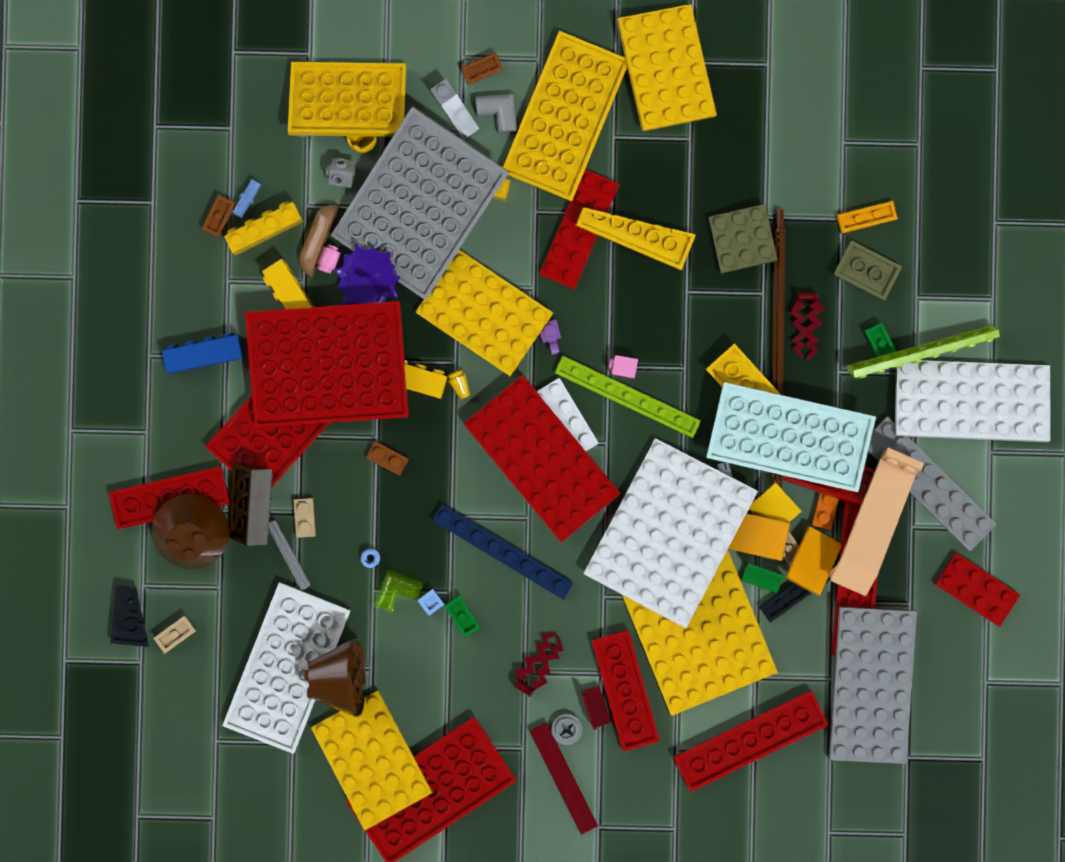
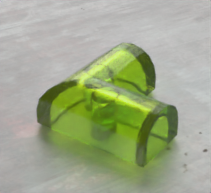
[374,569,424,612]

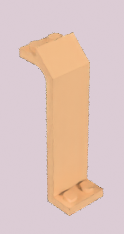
[828,448,924,596]

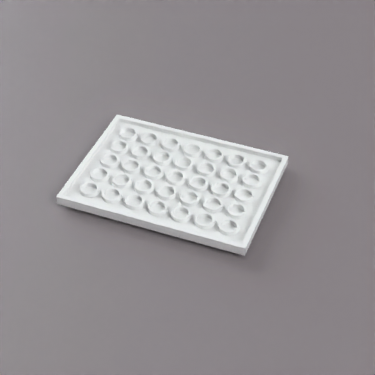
[584,438,758,628]

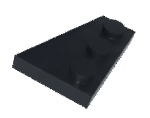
[110,585,149,647]

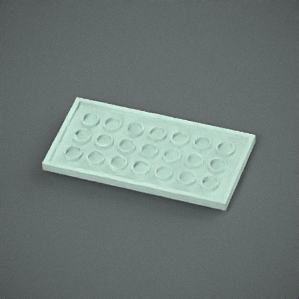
[706,382,876,492]

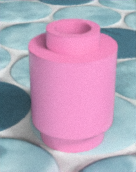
[316,244,341,274]

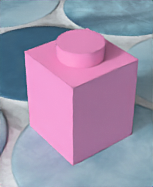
[608,355,638,379]

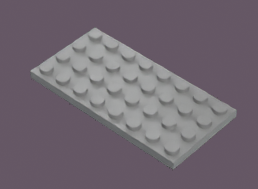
[829,607,917,764]

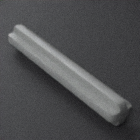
[268,520,310,590]

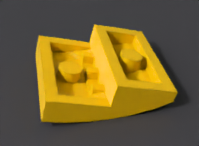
[749,482,802,523]

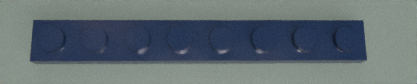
[432,504,573,600]

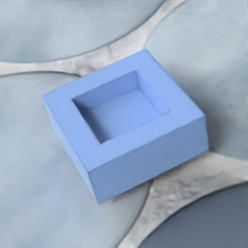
[417,589,444,616]

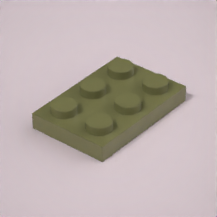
[833,240,902,301]

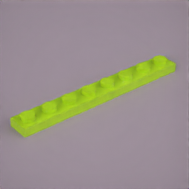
[847,325,1000,378]

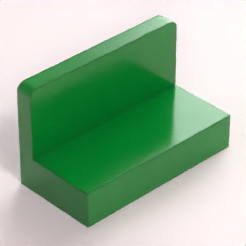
[741,563,785,593]

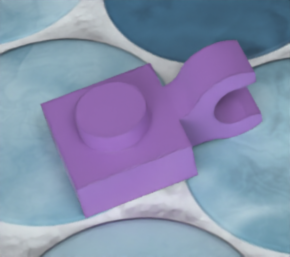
[540,320,561,355]

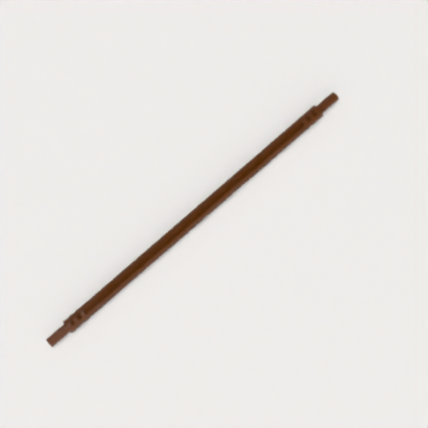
[770,209,786,489]

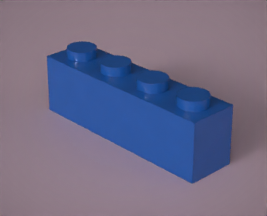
[162,332,244,374]

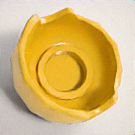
[346,136,377,153]

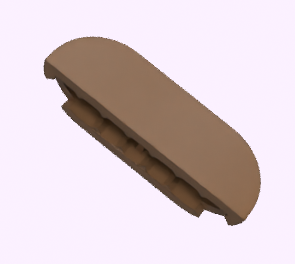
[299,205,339,278]

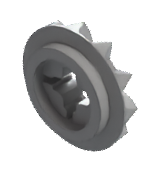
[552,714,582,745]

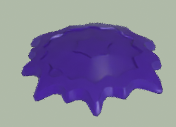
[334,244,400,305]

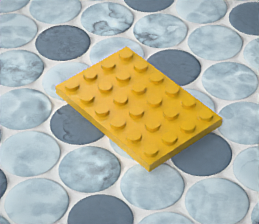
[617,4,717,132]
[288,62,406,137]
[415,250,553,377]
[311,690,433,831]

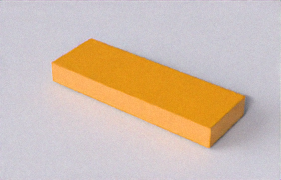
[837,201,898,234]

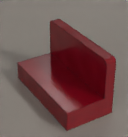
[581,686,612,730]

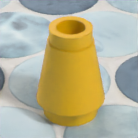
[448,369,471,399]

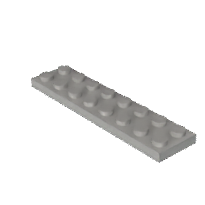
[868,417,997,552]

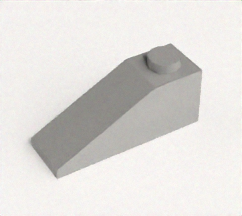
[430,79,479,140]

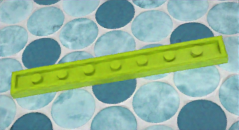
[554,355,701,438]

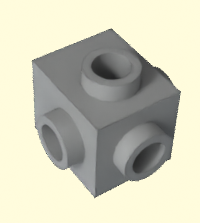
[326,158,356,188]

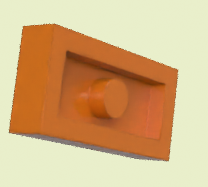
[811,493,839,530]

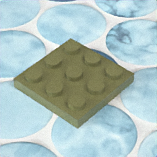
[709,204,778,274]

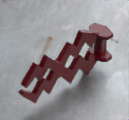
[790,292,825,360]
[514,633,563,697]

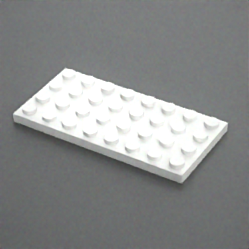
[895,360,1050,442]
[222,582,351,754]

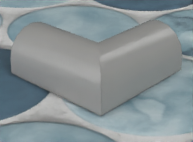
[476,93,517,134]

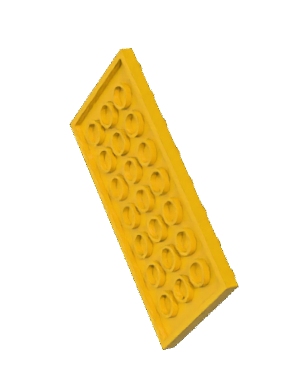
[503,31,627,201]

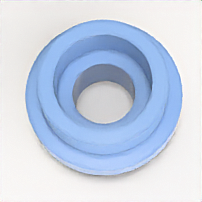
[361,549,380,568]

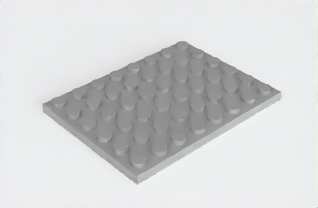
[331,106,510,300]

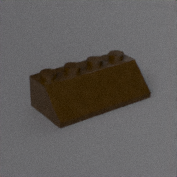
[229,462,273,546]

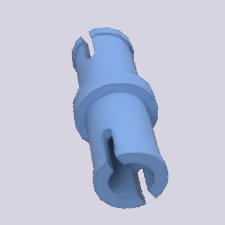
[232,179,262,218]

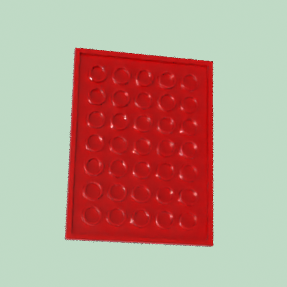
[245,301,409,428]

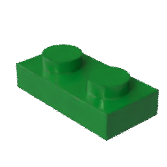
[864,323,897,357]
[444,595,481,638]

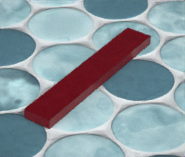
[530,722,598,835]

